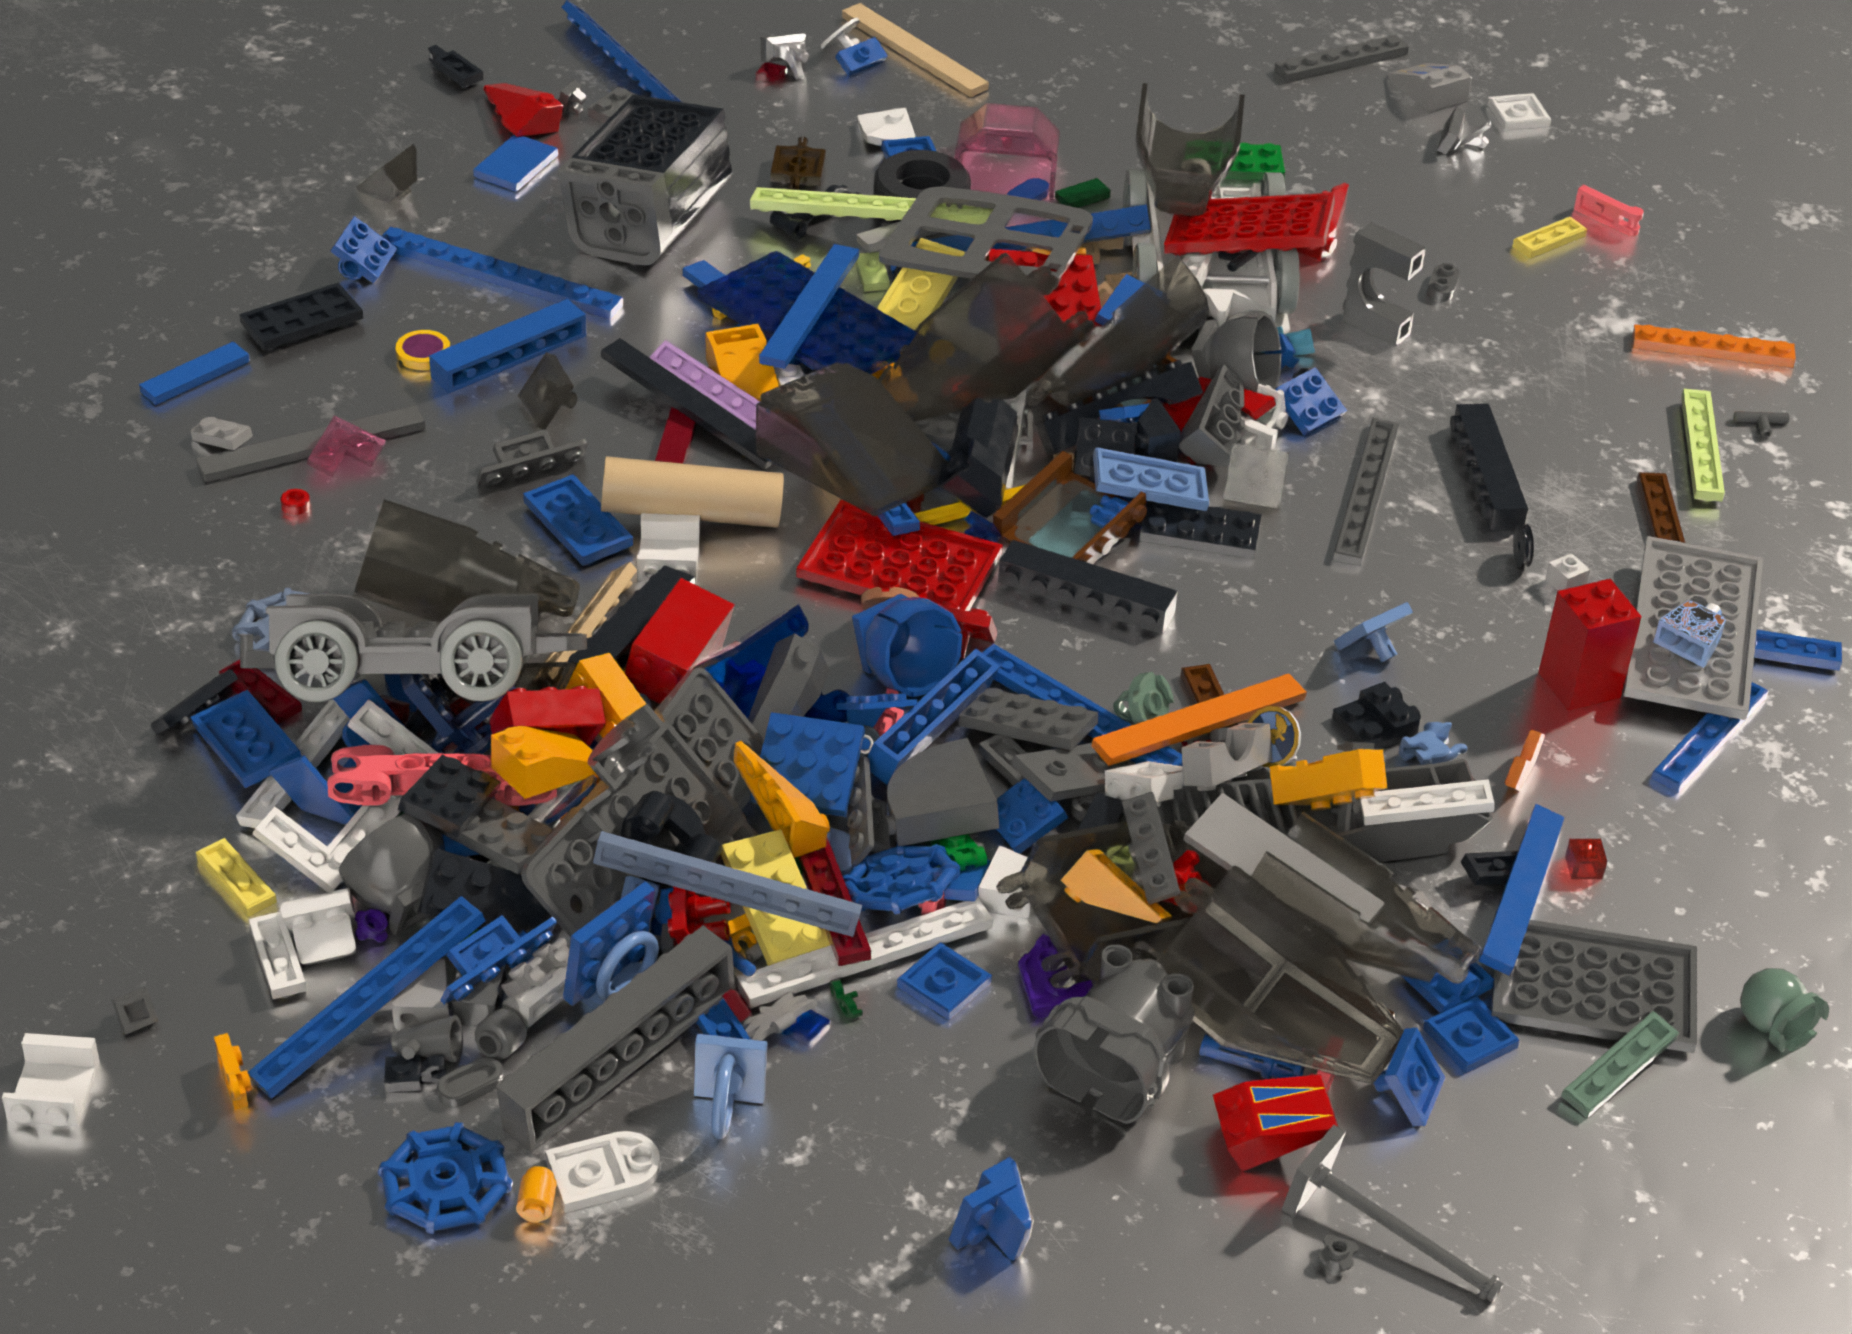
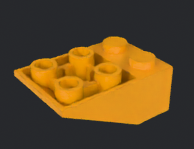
[705,324,781,402]

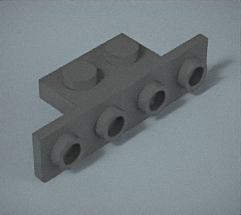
[476,429,588,486]
[847,756,890,867]
[1122,792,1180,905]

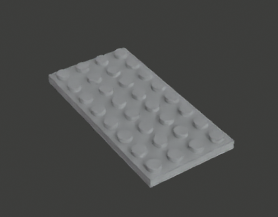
[1624,536,1764,720]

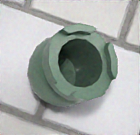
[1740,968,1830,1053]

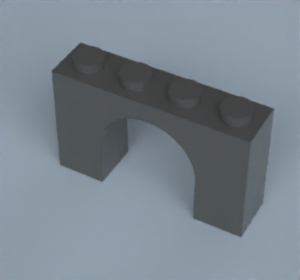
[1343,222,1426,346]

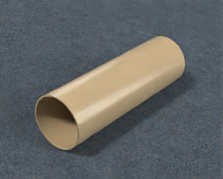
[601,456,784,528]

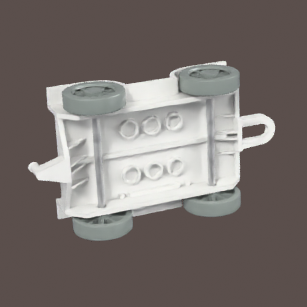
[1123,160,1300,337]

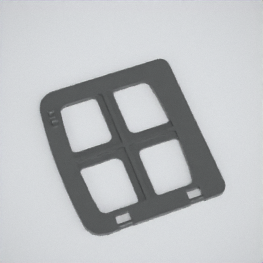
[879,187,1093,291]

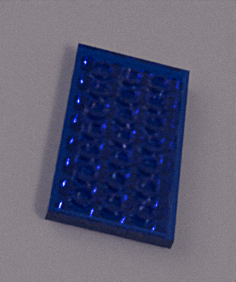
[697,250,925,388]

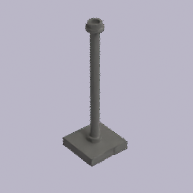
[1282,1125,1504,1302]

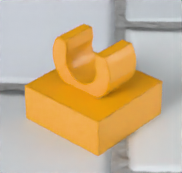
[728,913,757,954]

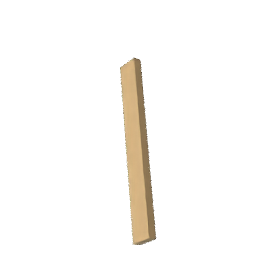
[842,3,989,98]

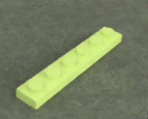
[1681,389,1725,502]

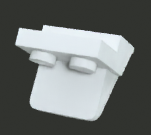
[280,888,357,966]

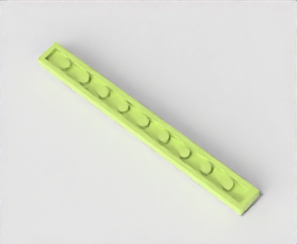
[750,187,993,224]

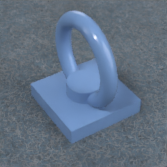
[581,931,659,1010]
[694,1034,767,1139]

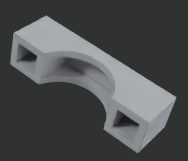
[1181,723,1272,791]

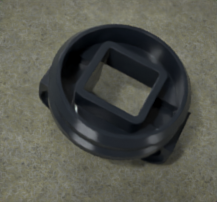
[621,791,723,886]

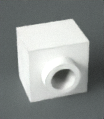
[1545,553,1590,591]

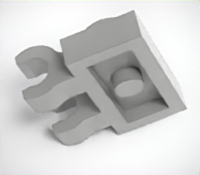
[500,938,569,996]

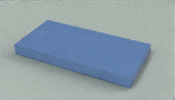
[1093,448,1209,511]

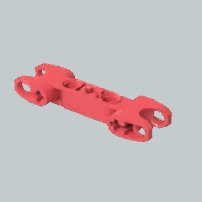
[327,745,557,806]

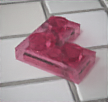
[307,415,386,477]

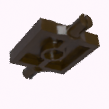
[770,136,826,190]

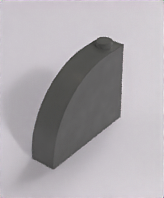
[885,738,999,847]

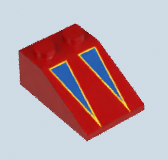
[1212,1074,1338,1172]

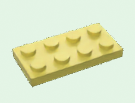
[872,238,966,335]
[720,829,830,966]

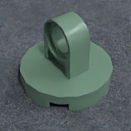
[1113,672,1174,724]

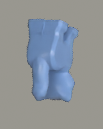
[1399,722,1468,765]

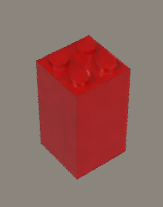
[624,578,735,704]
[1538,578,1642,711]

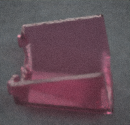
[955,103,1060,201]

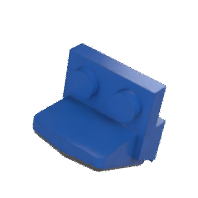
[949,1157,1034,1261]

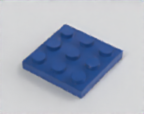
[750,712,865,817]
[563,881,655,1006]

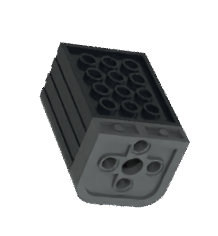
[558,95,732,265]

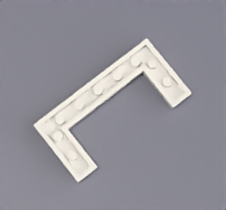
[252,699,438,892]

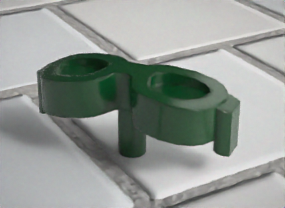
[830,978,863,1019]

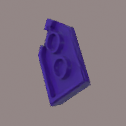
[1018,934,1093,1018]

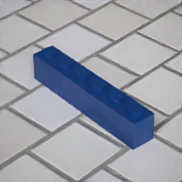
[429,299,587,394]
[867,648,1000,785]

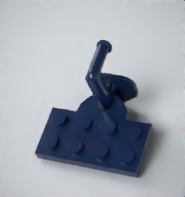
[400,674,516,754]

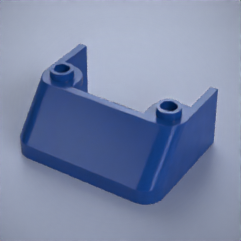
[269,679,406,825]

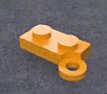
[214,1033,252,1110]

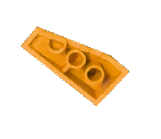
[733,741,830,858]

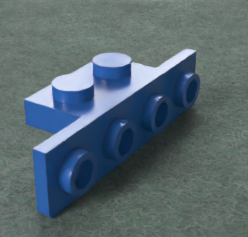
[440,915,557,1005]

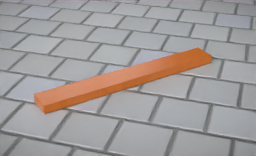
[1091,673,1307,766]

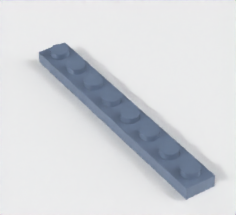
[593,831,862,937]

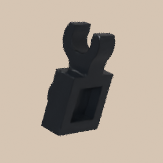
[384,1054,447,1093]

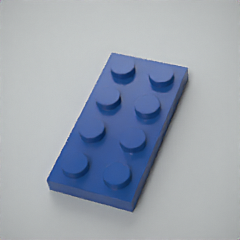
[523,474,633,566]
[191,690,301,788]

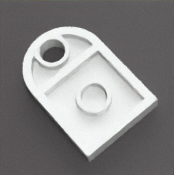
[545,1131,660,1213]

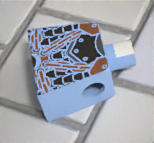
[1653,601,1726,668]

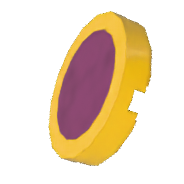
[396,330,450,370]

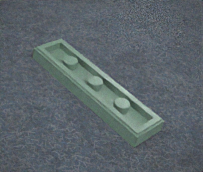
[1561,1011,1679,1118]

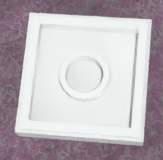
[1487,93,1551,131]

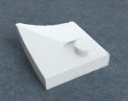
[857,107,916,146]

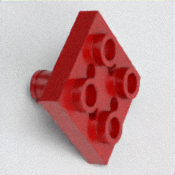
[940,602,997,661]

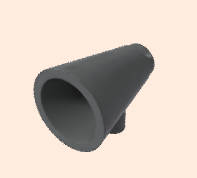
[392,1015,463,1062]

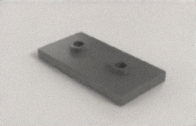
[1011,743,1130,802]

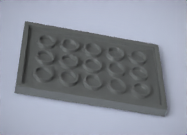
[1491,920,1697,1053]

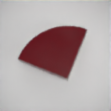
[755,62,787,82]
[722,989,752,1023]

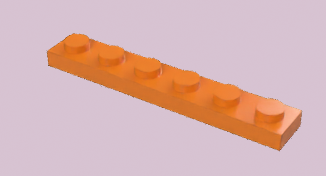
[1633,324,1796,368]

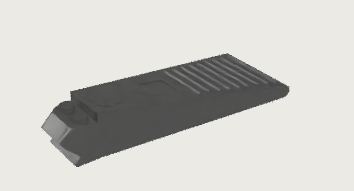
[1158,759,1493,887]

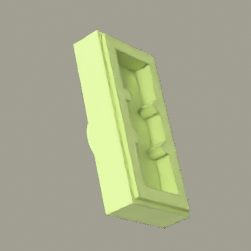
[855,252,890,292]

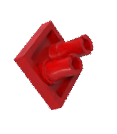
[667,886,731,945]

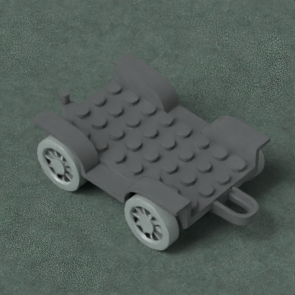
[238,594,587,702]

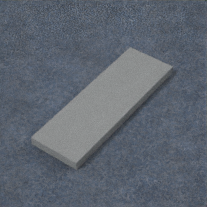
[1183,793,1385,952]

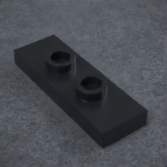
[150,670,238,735]

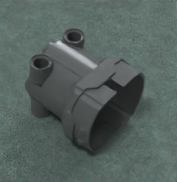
[1034,945,1195,1124]

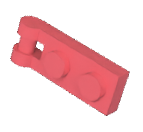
[1574,185,1644,236]

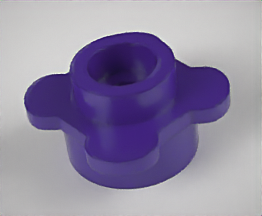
[354,909,388,943]

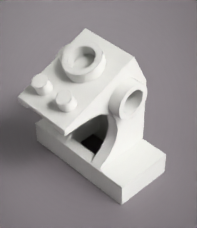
[1241,384,1288,458]

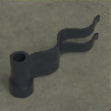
[770,185,861,240]

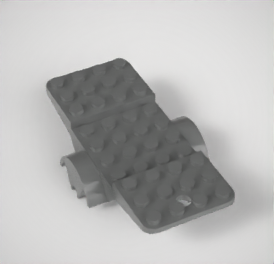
[521,668,764,937]

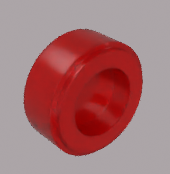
[280,489,311,515]

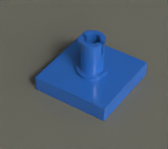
[1373,1027,1446,1127]

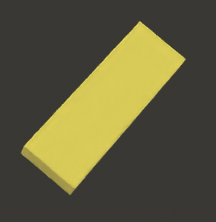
[1513,217,1587,259]
[196,838,277,917]

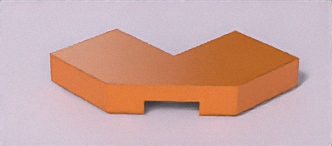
[1505,729,1545,791]

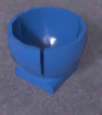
[852,594,962,697]

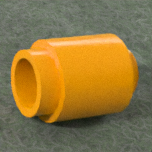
[516,1166,557,1223]

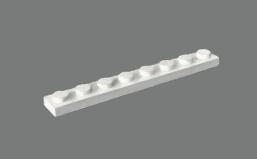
[736,898,993,1008]

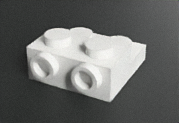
[1105,761,1184,807]

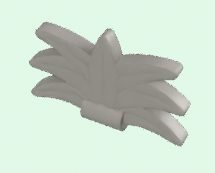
[741,992,817,1041]

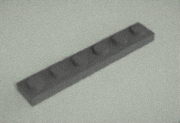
[1274,35,1409,83]

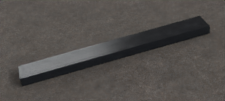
[601,338,785,470]

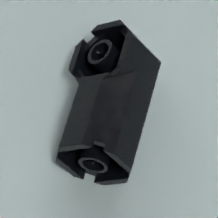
[934,398,1019,518]

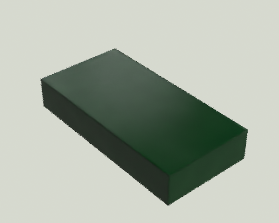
[1055,178,1111,208]

